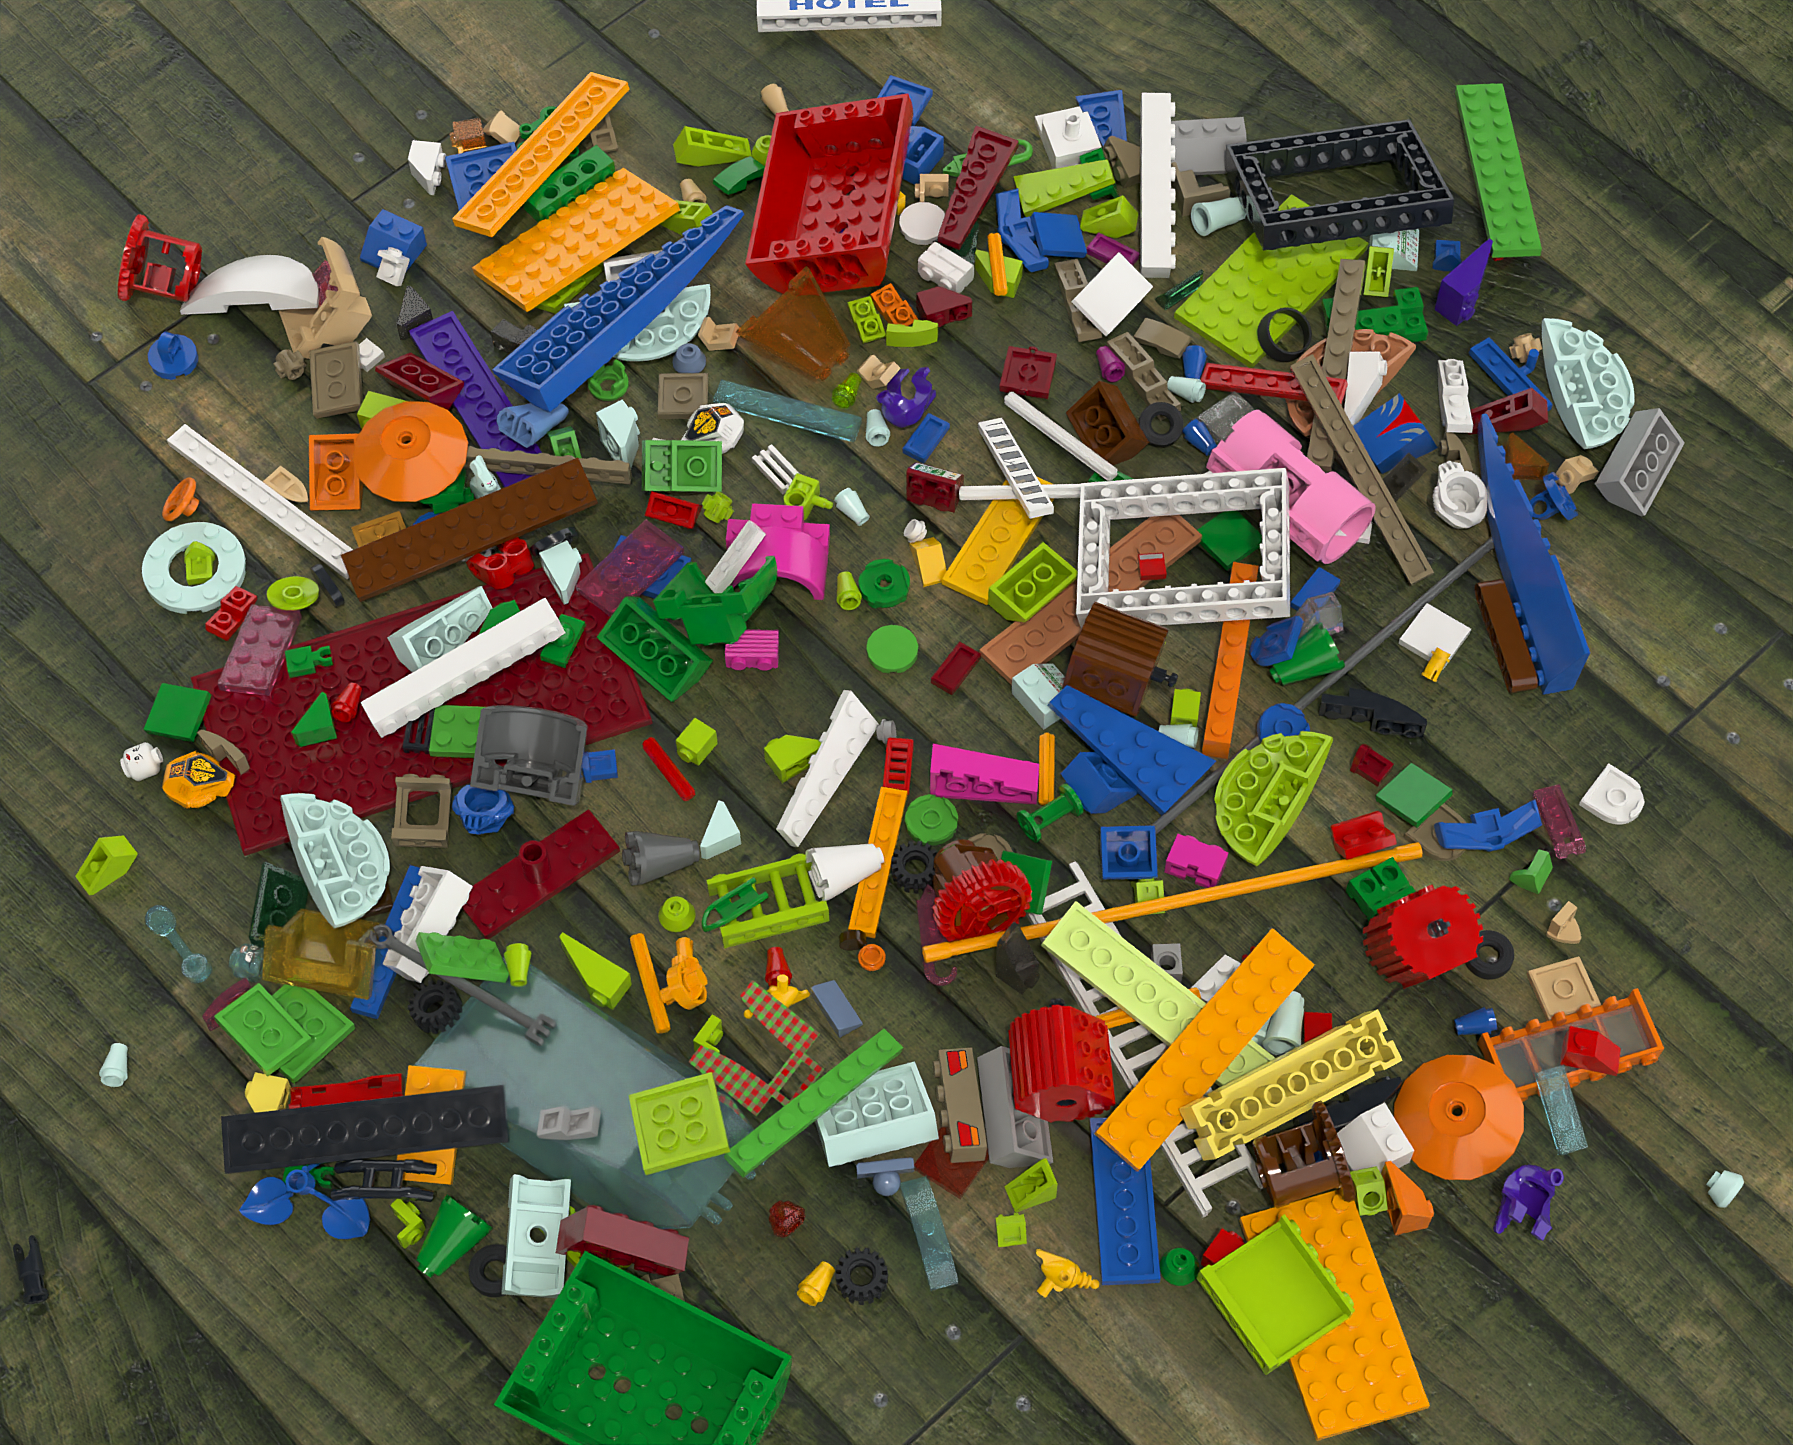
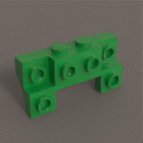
[1321,287,1428,342]

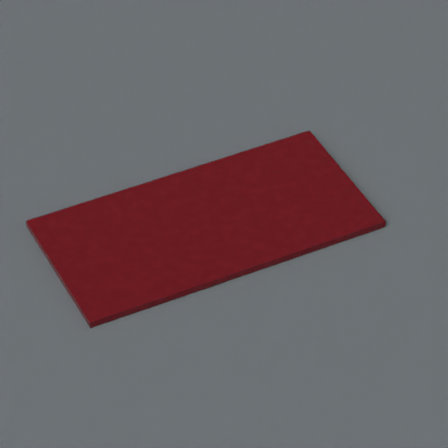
[190,553,652,856]

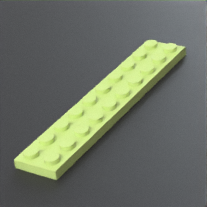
[1041,901,1275,1087]

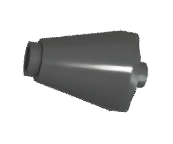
[622,831,700,886]

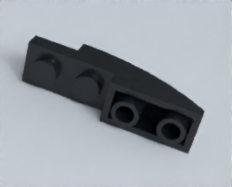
[1319,688,1427,738]
[1293,1076,1402,1133]

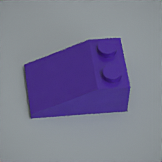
[1435,238,1493,326]

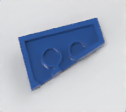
[1075,90,1127,149]

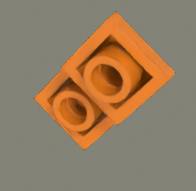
[870,283,918,327]

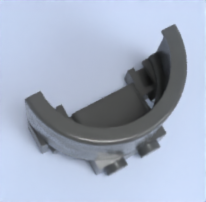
[470,705,588,806]

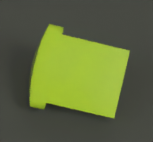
[184,541,216,585]

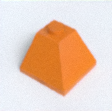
[1381,1161,1434,1235]

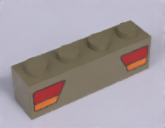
[932,1048,987,1163]

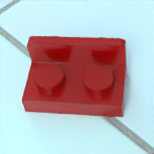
[1330,811,1397,860]

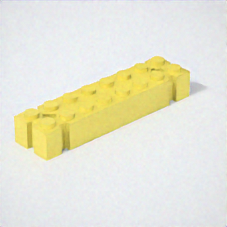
[1179,1009,1402,1161]

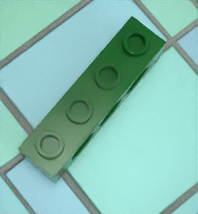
[523,145,615,223]

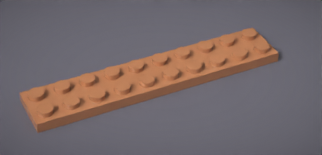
[979,515,1202,685]

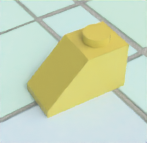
[245,1072,291,1113]

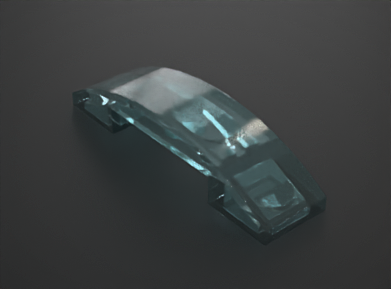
[900,1176,958,1291]

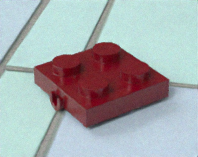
[999,346,1057,399]

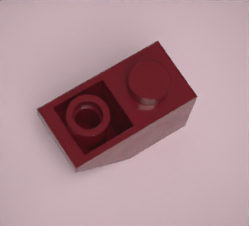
[916,286,972,327]

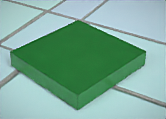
[1197,510,1263,571]
[143,683,212,742]
[1376,763,1453,828]
[1001,851,1052,915]

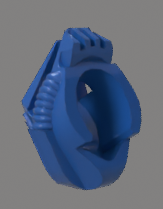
[452,785,514,834]

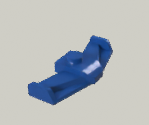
[996,188,1049,272]
[1434,799,1542,852]

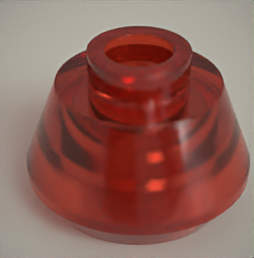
[768,1200,806,1238]

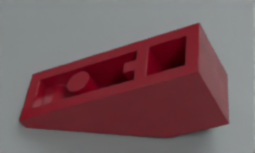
[1468,388,1548,435]

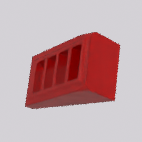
[883,738,914,795]

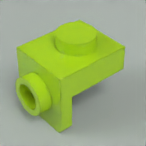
[390,1199,426,1249]

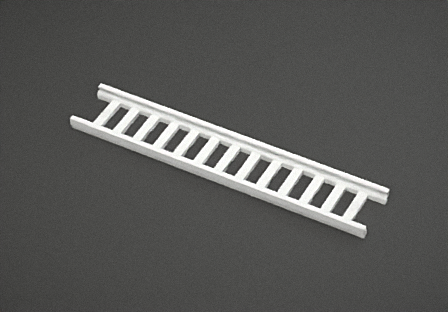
[1025,861,1263,1218]

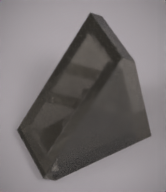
[397,286,433,340]

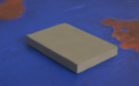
[309,341,363,419]

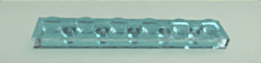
[713,379,862,442]

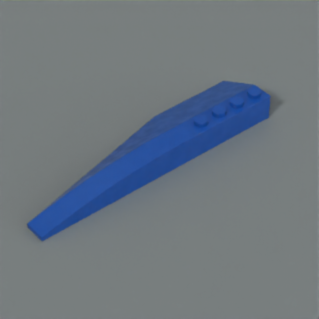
[492,205,744,412]
[1477,414,1590,695]

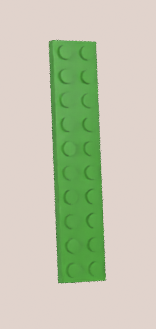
[1455,83,1542,258]

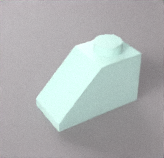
[539,541,582,605]

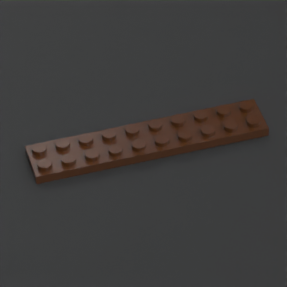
[341,457,598,602]

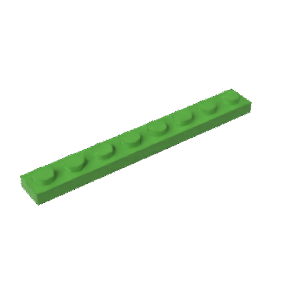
[724,1029,903,1178]

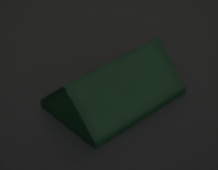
[248,862,308,956]

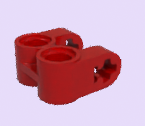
[466,537,534,589]

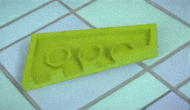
[1013,159,1116,217]

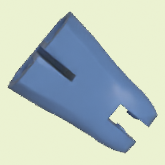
[497,403,569,448]

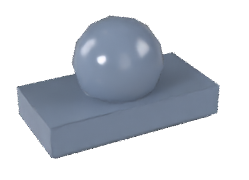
[856,1157,914,1196]

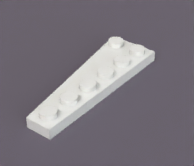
[776,690,879,847]

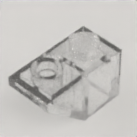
[1293,592,1344,639]

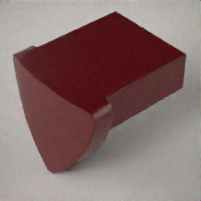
[1350,744,1394,787]

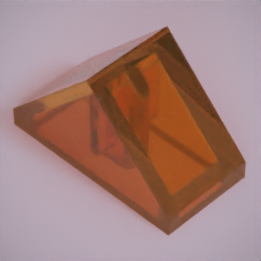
[1505,432,1550,480]

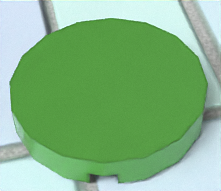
[866,625,918,674]
[905,794,958,846]

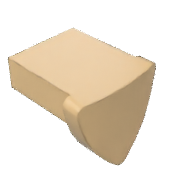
[483,110,520,144]
[1546,901,1581,944]

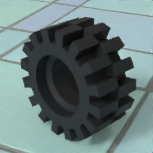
[891,841,937,894]
[408,980,463,1034]
[835,1247,888,1305]

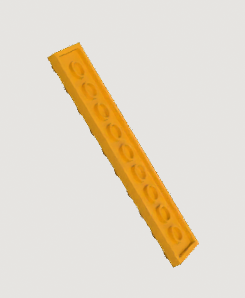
[452,72,629,237]
[1094,928,1314,1172]

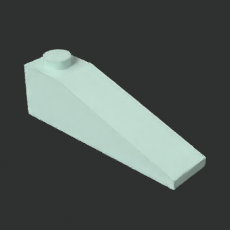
[387,586,493,673]

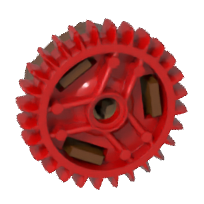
[932,839,1032,942]

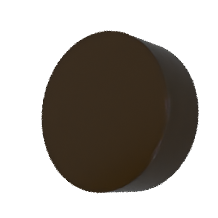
[839,930,867,951]

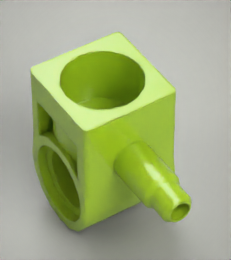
[784,473,833,520]

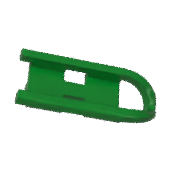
[702,877,769,932]

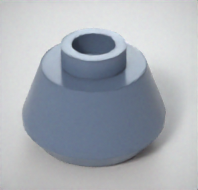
[673,343,706,373]

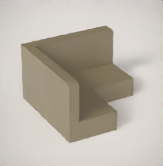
[1171,162,1230,217]

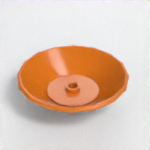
[353,401,468,502]
[1394,1055,1524,1180]

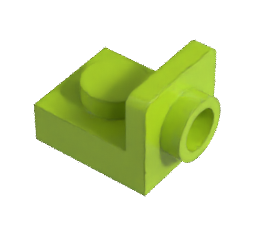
[1131,878,1165,914]
[693,1014,723,1053]

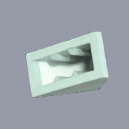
[700,800,741,860]

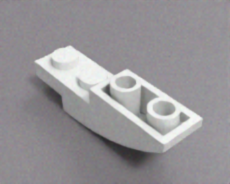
[1438,359,1473,433]

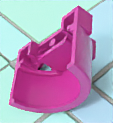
[726,503,830,600]

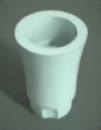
[1191,197,1246,236]
[1262,991,1304,1056]

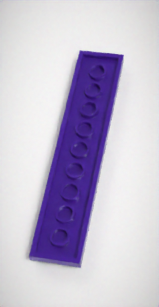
[409,311,542,488]

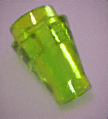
[832,373,862,409]

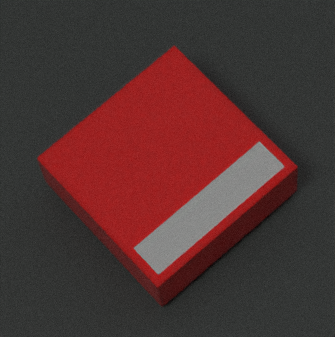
[1138,552,1167,581]

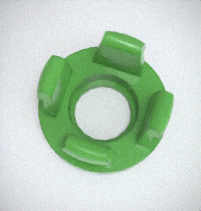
[588,359,629,401]

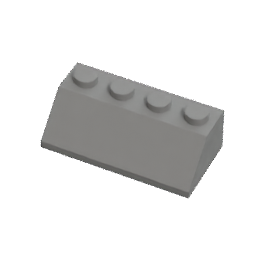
[1171,117,1247,175]
[1595,408,1685,516]
[977,1046,1053,1168]

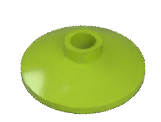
[267,576,319,610]

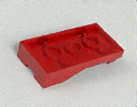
[289,1073,405,1109]

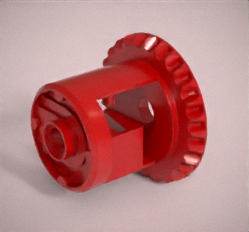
[118,214,202,303]

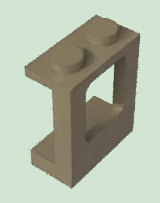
[391,774,452,848]

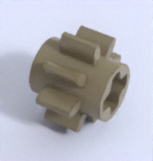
[273,349,306,380]

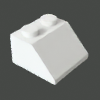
[1337,1103,1414,1173]

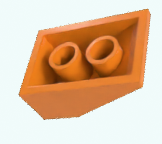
[309,434,364,511]

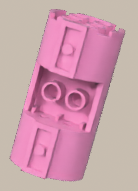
[1206,410,1376,564]

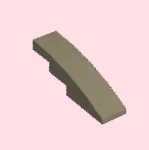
[1054,259,1102,342]
[1107,332,1181,421]

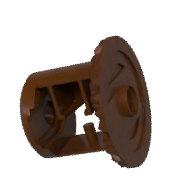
[1252,1100,1356,1208]

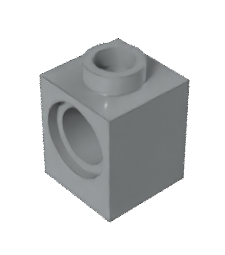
[1151,944,1183,983]

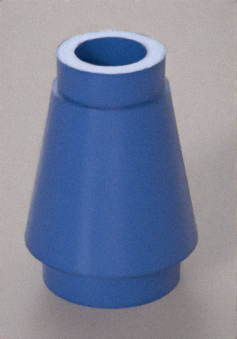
[1182,345,1207,379]
[1182,419,1218,456]
[1454,1007,1497,1035]

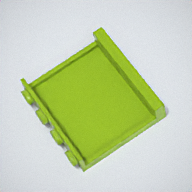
[1197,1214,1355,1375]

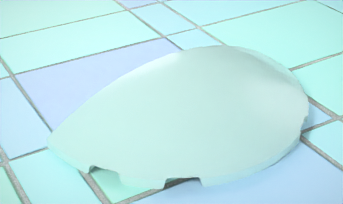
[564,284,711,361]
[1542,318,1634,449]
[280,793,390,928]

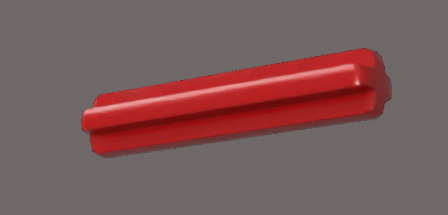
[642,737,695,801]

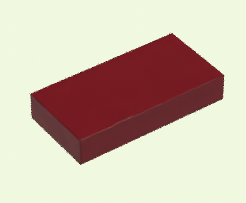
[931,641,981,695]

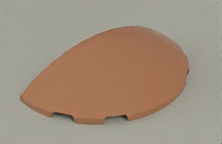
[1285,329,1416,436]

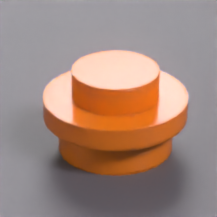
[858,944,886,971]

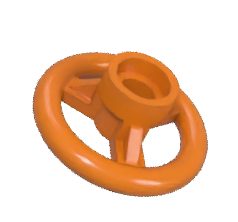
[162,477,199,521]

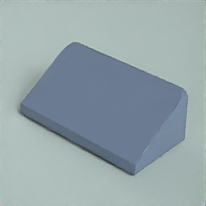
[810,980,863,1038]

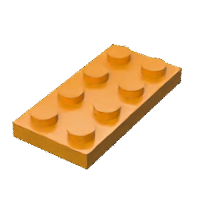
[397,1065,466,1185]

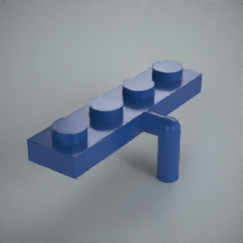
[1469,337,1553,411]

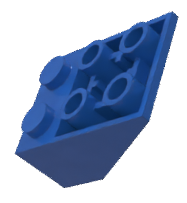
[902,126,944,185]

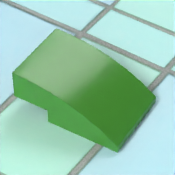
[642,440,722,492]

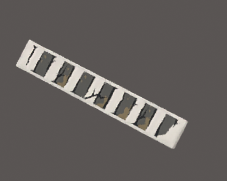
[978,418,1054,519]

